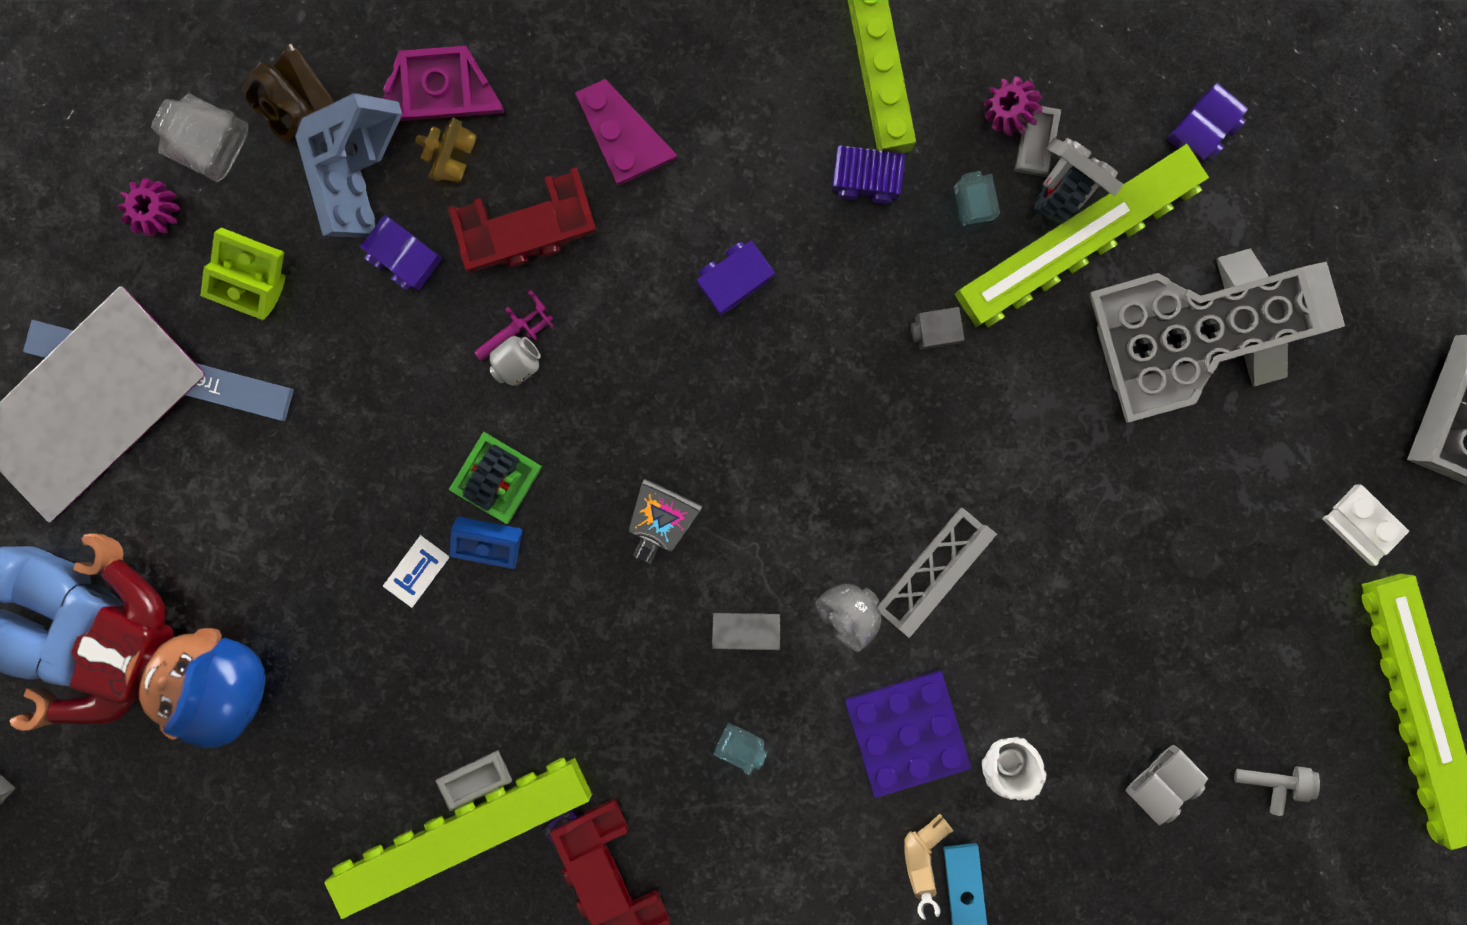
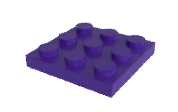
[844,670,971,798]

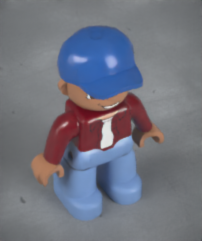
[0,534,266,748]

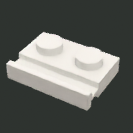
[1323,484,1409,566]

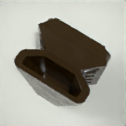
[240,41,335,144]

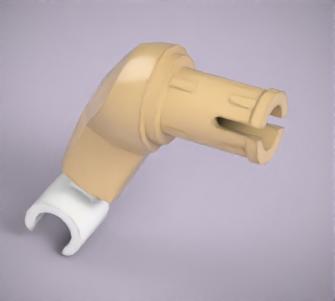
[904,813,954,920]

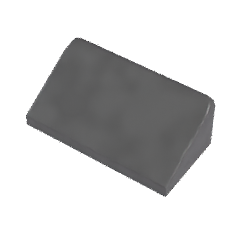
[712,613,780,650]

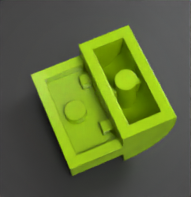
[200,228,286,320]

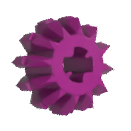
[984,76,1043,137]
[116,178,180,237]

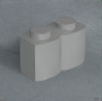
[1125,745,1208,825]

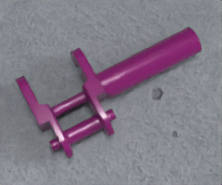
[474,289,553,362]

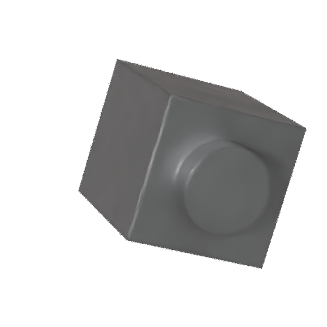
[911,307,965,350]

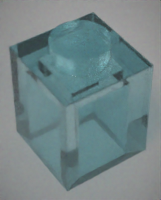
[954,171,1000,226]

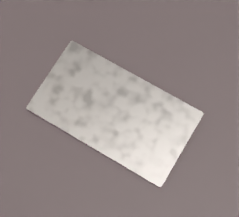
[0,287,205,522]

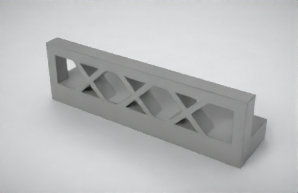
[875,507,997,638]

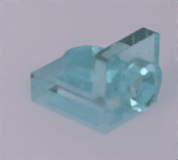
[713,723,767,776]

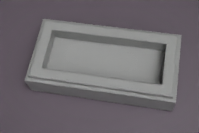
[1014,106,1061,177]
[436,750,512,811]

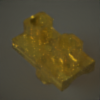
[416,118,477,182]

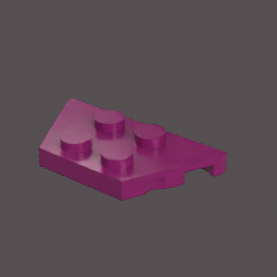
[382,46,504,121]

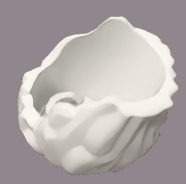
[982,737,1046,801]

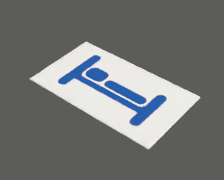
[383,535,449,608]

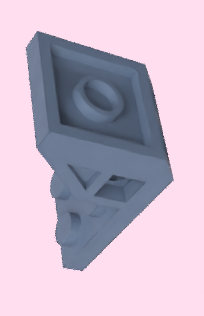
[296,93,402,238]

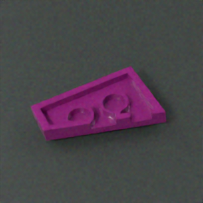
[575,79,678,186]

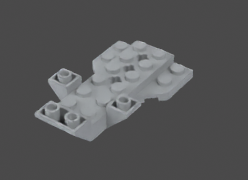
[1089,248,1345,423]

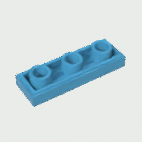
[943,843,987,925]

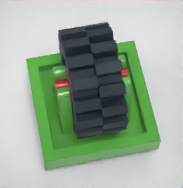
[449,432,543,524]

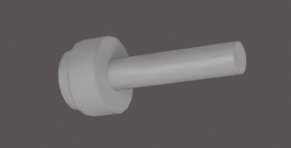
[1234,766,1320,816]

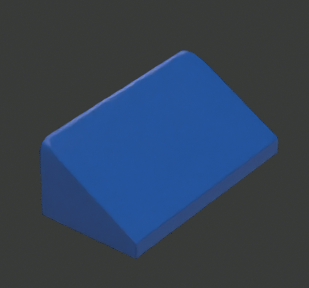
[449,517,522,569]

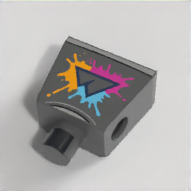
[628,479,703,564]

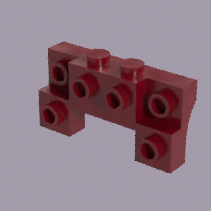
[448,167,598,273]
[550,798,671,925]

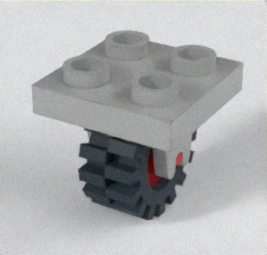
[1034,138,1124,225]

